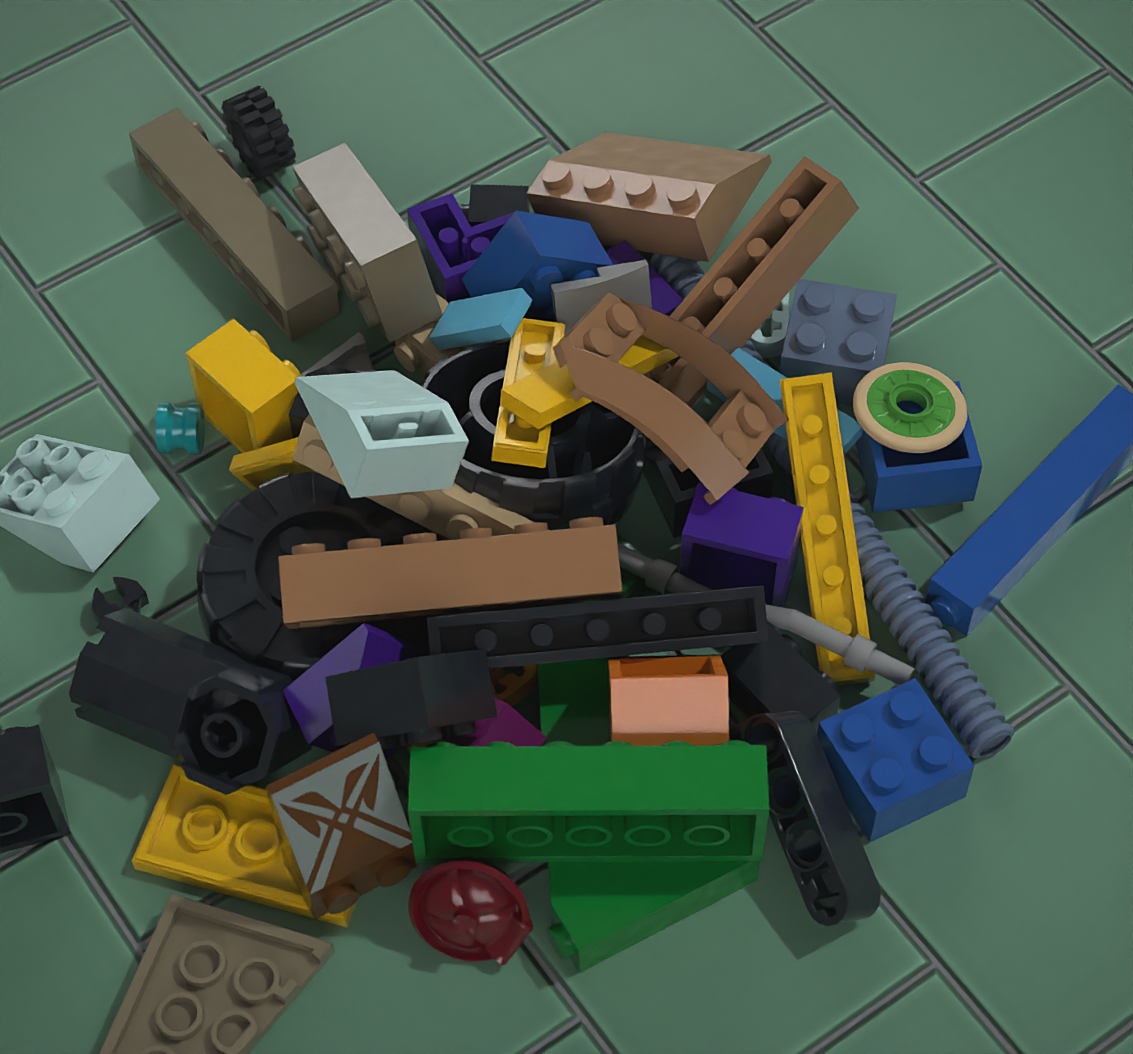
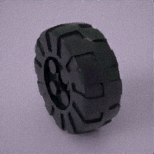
[422,341,646,531]
[196,470,432,681]

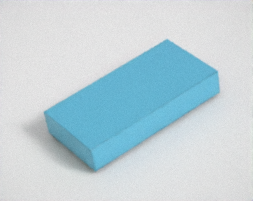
[429,288,532,350]

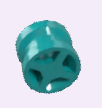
[155,402,205,454]

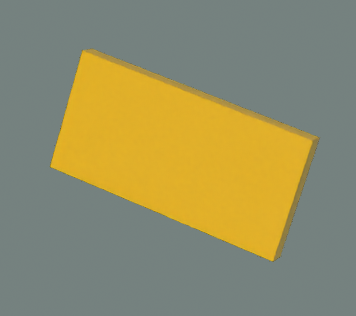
[132,764,358,928]

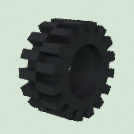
[221,86,296,180]

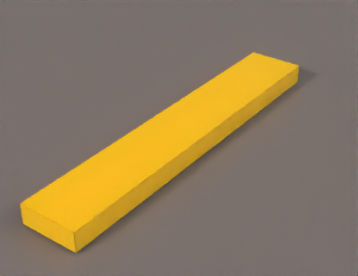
[780,372,876,686]

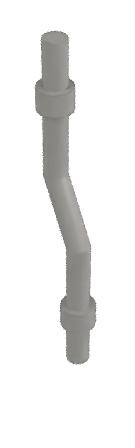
[618,543,915,685]

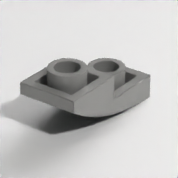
[551,260,652,336]

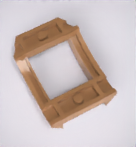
[553,293,789,505]

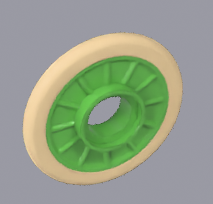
[853,362,967,453]

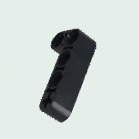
[729,711,881,926]

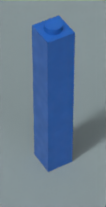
[925,385,1133,637]

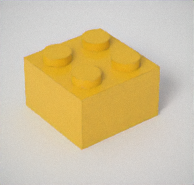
[185,318,302,453]

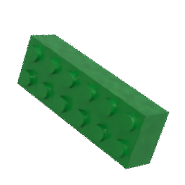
[408,740,769,863]

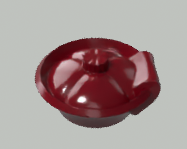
[408,858,533,966]

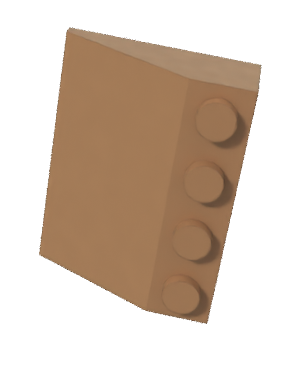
[526,132,772,262]

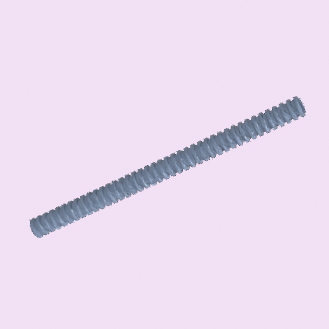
[649,253,1015,759]

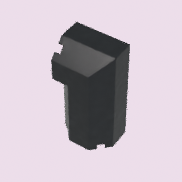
[69,608,312,795]

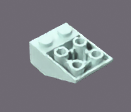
[295,370,469,498]
[0,434,160,573]

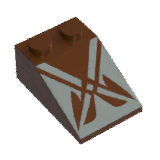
[266,733,417,919]

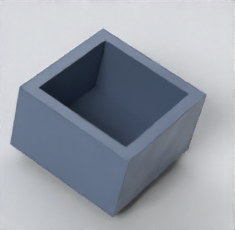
[780,279,897,405]

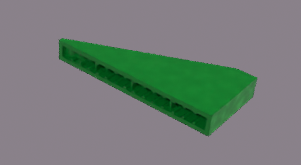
[534,601,760,974]

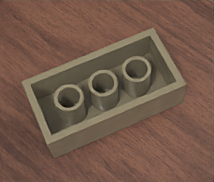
[292,143,443,343]

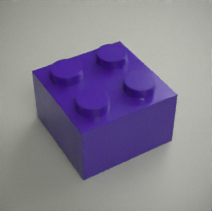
[680,482,804,607]

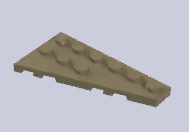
[99,894,335,1054]

